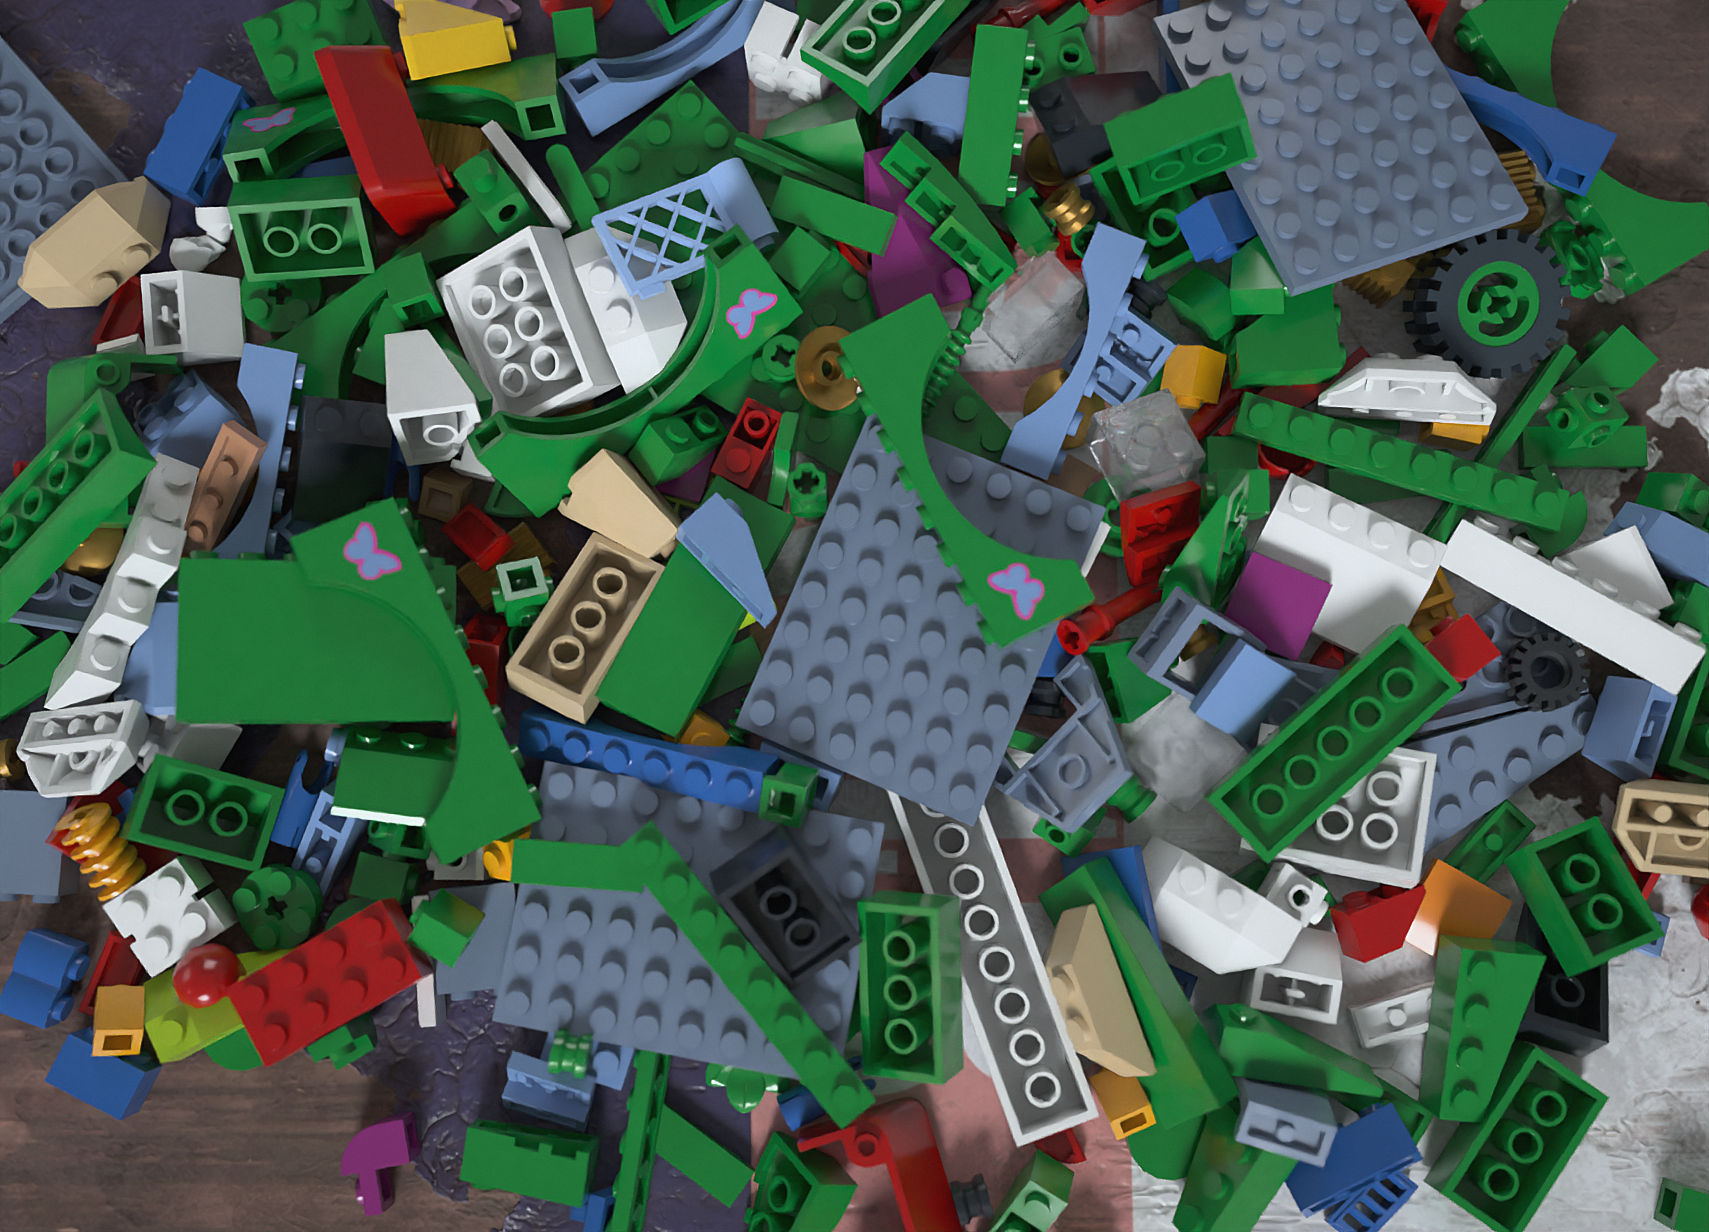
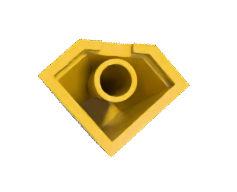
[394,0,517,81]

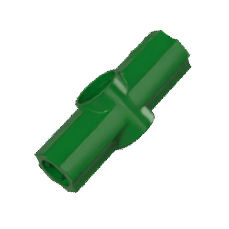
[787,463,829,522]

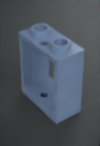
[1127,586,1268,701]

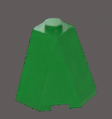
[760,91,879,186]

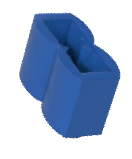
[0,927,90,1029]

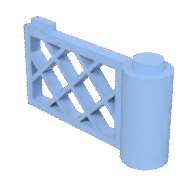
[591,158,779,300]

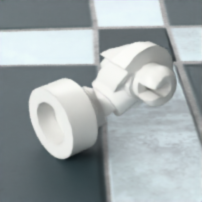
[170,207,233,272]

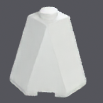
[384,329,483,466]

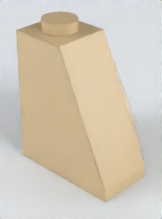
[558,449,683,561]

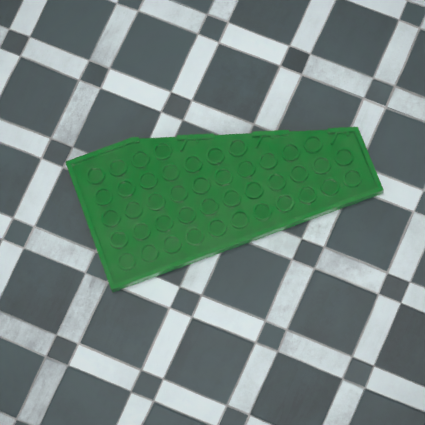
[535,80,1012,475]

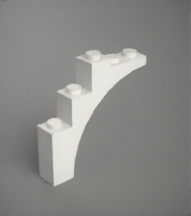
[44,453,200,710]

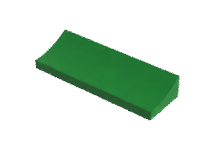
[800,0,972,115]
[0,388,158,624]
[595,475,796,742]
[1202,623,1463,864]
[1037,856,1240,1130]

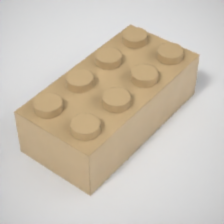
[506,532,665,725]

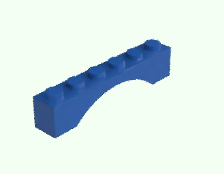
[1442,63,1618,197]
[518,702,779,813]

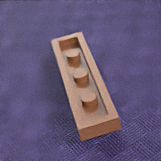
[180,420,268,558]

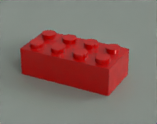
[225,897,436,1068]

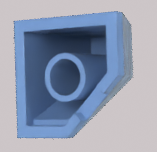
[113,584,179,715]

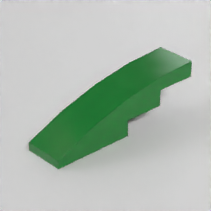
[880,130,1018,293]

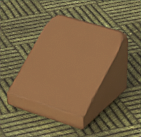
[417,467,472,523]

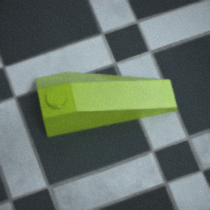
[143,943,305,1063]

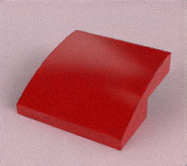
[1120,480,1202,588]

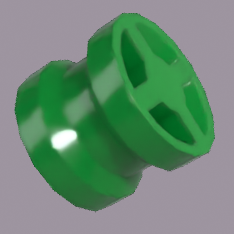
[762,334,800,382]
[1106,770,1158,824]
[548,1028,594,1079]

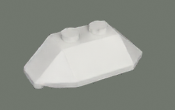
[564,226,688,394]
[1317,353,1496,425]
[16,700,150,798]
[1142,836,1304,975]

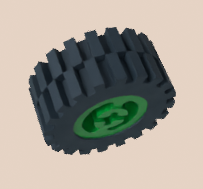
[1402,229,1572,379]

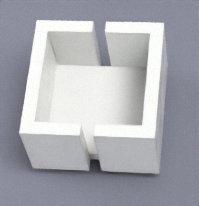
[744,1,834,108]
[102,854,239,977]

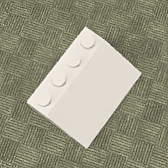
[436,226,621,418]
[1229,473,1448,656]
[1238,723,1437,889]

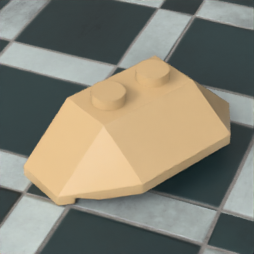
[17,176,171,308]
[1612,778,1709,878]
[1041,904,1157,1077]

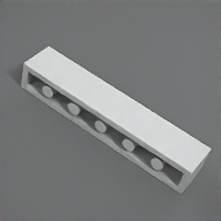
[1440,515,1706,695]

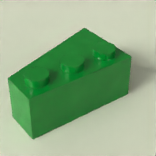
[1172,1097,1299,1232]
[460,1118,603,1208]

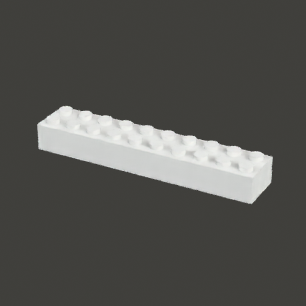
[887,790,1099,1147]

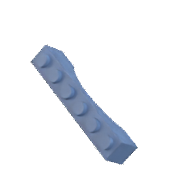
[558,0,796,137]
[1000,222,1150,480]
[213,343,306,559]

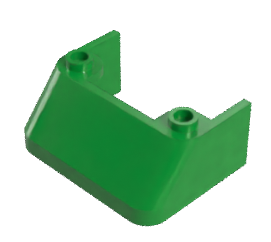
[46,352,184,528]

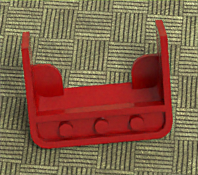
[314,45,458,240]
[797,1097,963,1232]

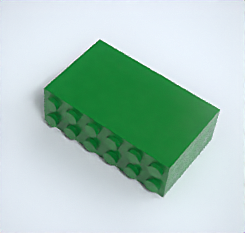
[175,551,456,724]

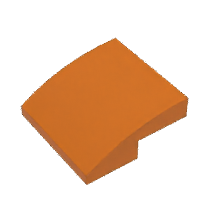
[1405,858,1513,959]

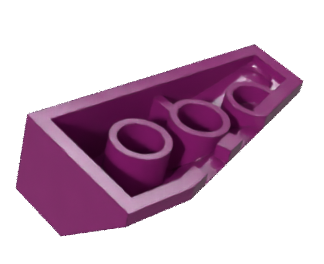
[863,145,973,320]

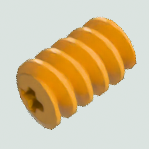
[54,802,147,901]

